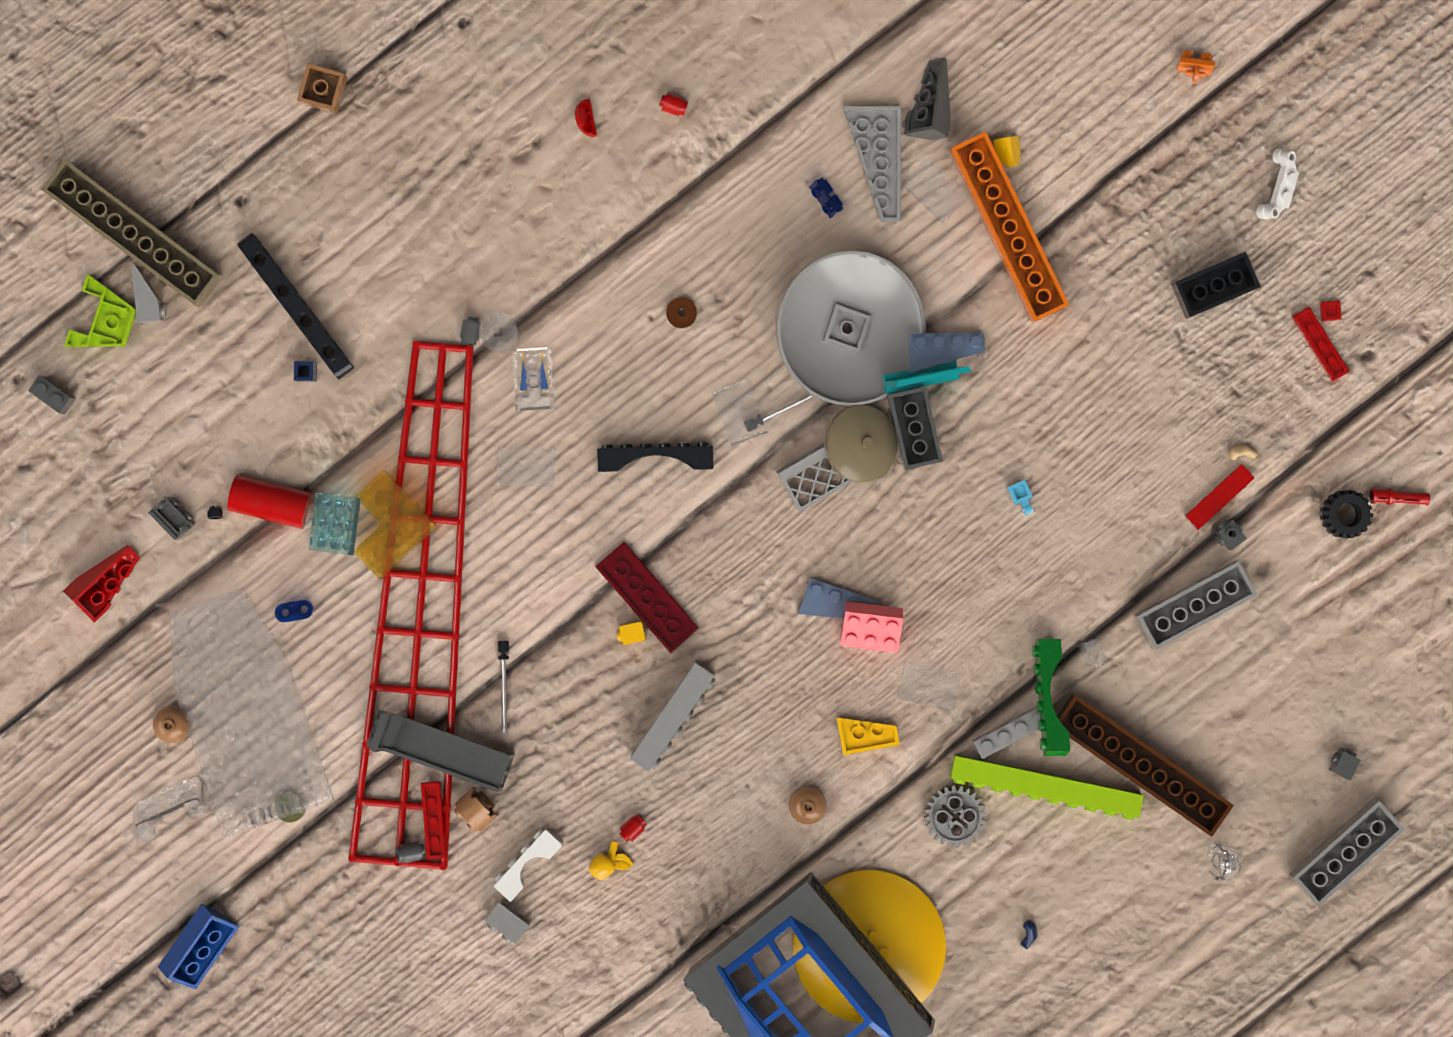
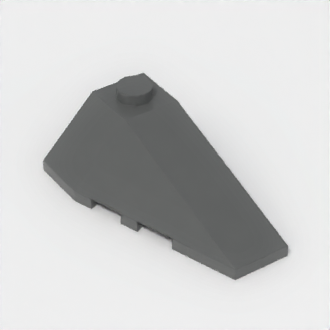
[904,58,951,140]

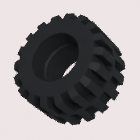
[1320,490,1373,538]

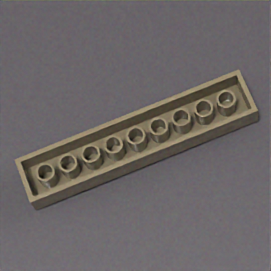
[41,159,223,308]

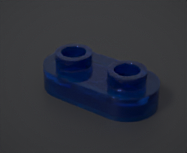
[275,600,314,622]

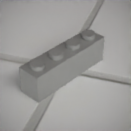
[971,706,1040,759]

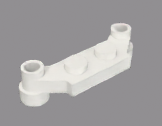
[1256,149,1299,219]

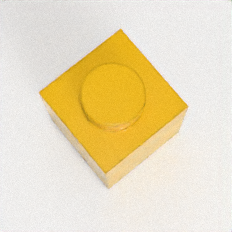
[616,621,646,645]

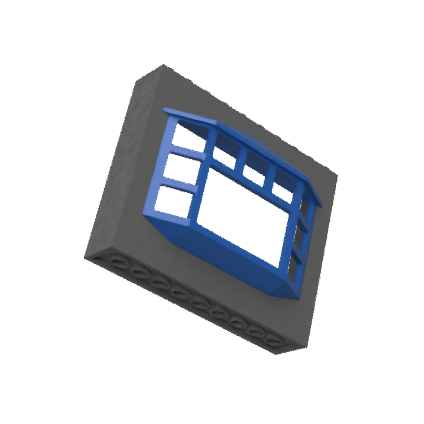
[683,872,935,1037]

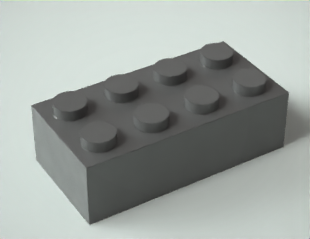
[887,386,943,470]

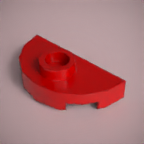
[575,98,597,137]

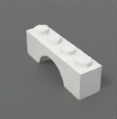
[493,828,563,902]

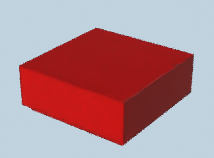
[1320,300,1342,322]

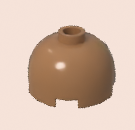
[153,705,193,743]
[789,786,827,824]

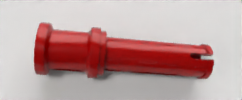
[1369,487,1430,505]

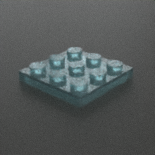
[309,493,361,556]

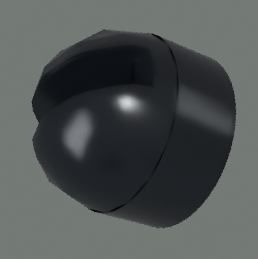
[207,505,223,520]

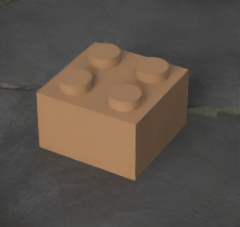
[297,63,348,114]

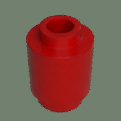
[659,92,688,116]
[619,814,648,842]

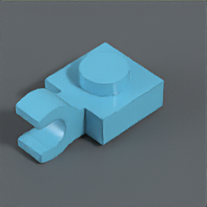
[1007,480,1033,515]

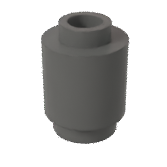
[460,316,482,345]
[395,841,425,864]

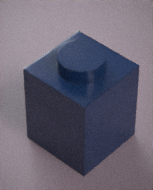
[294,361,317,382]

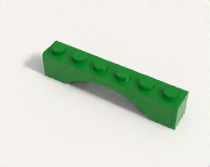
[1032,639,1071,756]

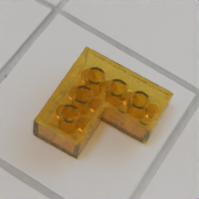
[353,470,438,579]

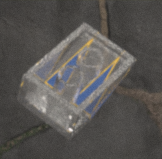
[513,347,555,411]

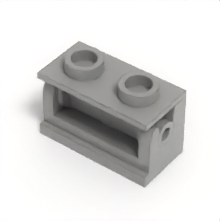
[485,900,531,944]

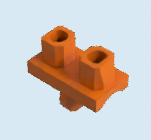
[1177,50,1215,82]

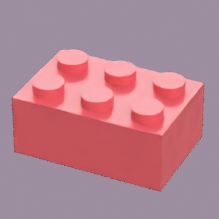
[841,601,903,653]

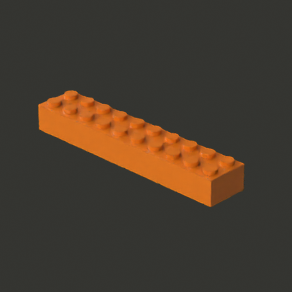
[949,131,1069,323]

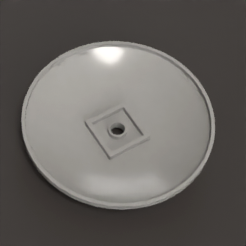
[776,251,926,406]

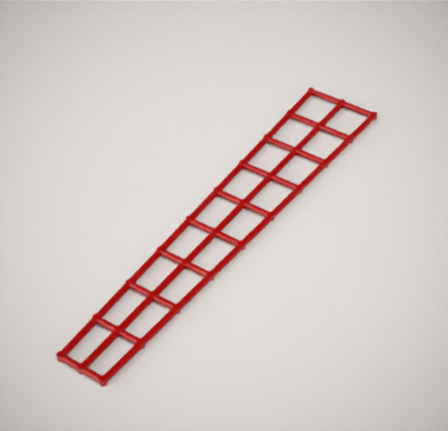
[348,341,474,870]

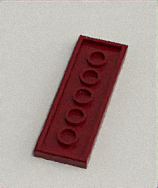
[595,542,699,654]

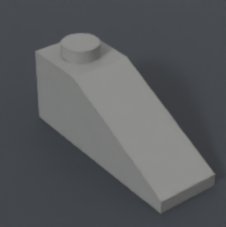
[131,264,166,324]

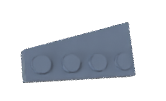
[908,332,985,373]
[798,578,883,618]

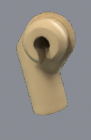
[1228,444,1258,460]

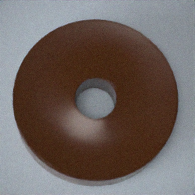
[666,298,697,329]

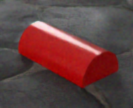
[227,474,313,529]

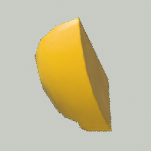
[993,136,1021,167]

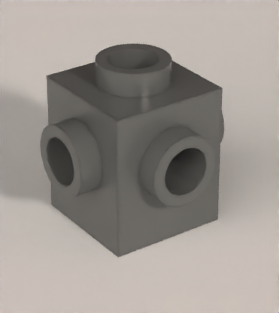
[1215,520,1247,550]

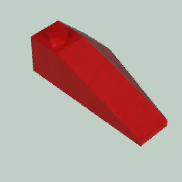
[63,545,140,623]

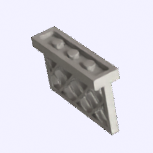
[776,443,853,512]

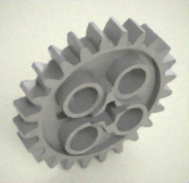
[924,785,987,848]

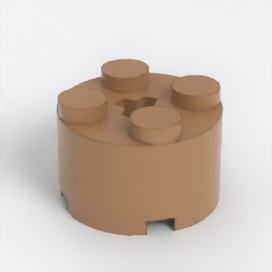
[454,787,499,832]

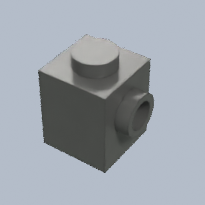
[1329,749,1361,781]

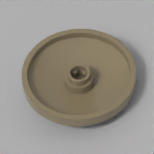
[825,405,898,482]

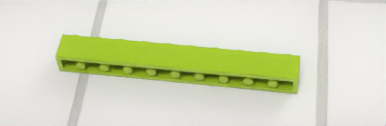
[949,754,1144,820]

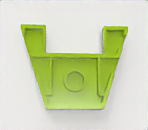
[64,275,136,347]

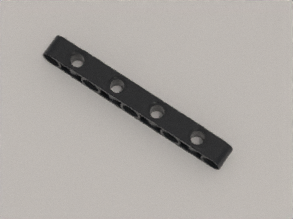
[237,232,354,380]

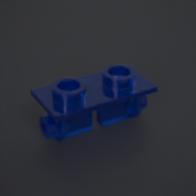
[809,177,844,218]

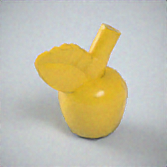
[588,841,633,880]

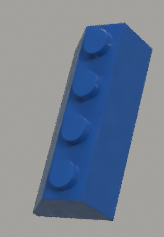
[158,904,239,990]

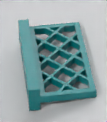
[882,360,971,394]

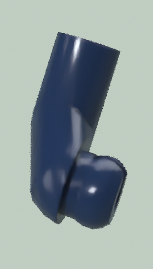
[1020,920,1038,950]

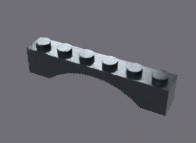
[597,442,713,472]

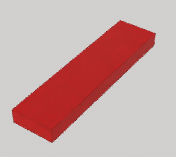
[1292,307,1350,382]
[1185,464,1255,530]
[421,781,446,860]

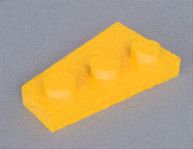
[836,717,900,755]

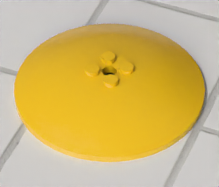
[793,870,946,1023]

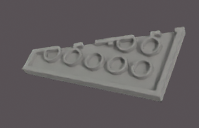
[843,106,901,222]

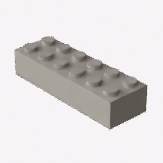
[1134,561,1257,650]
[630,661,716,772]
[1288,798,1405,906]

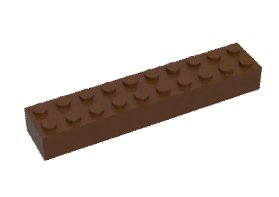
[1057,693,1234,837]

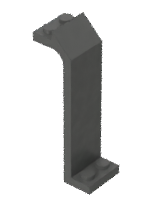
[366,710,515,792]

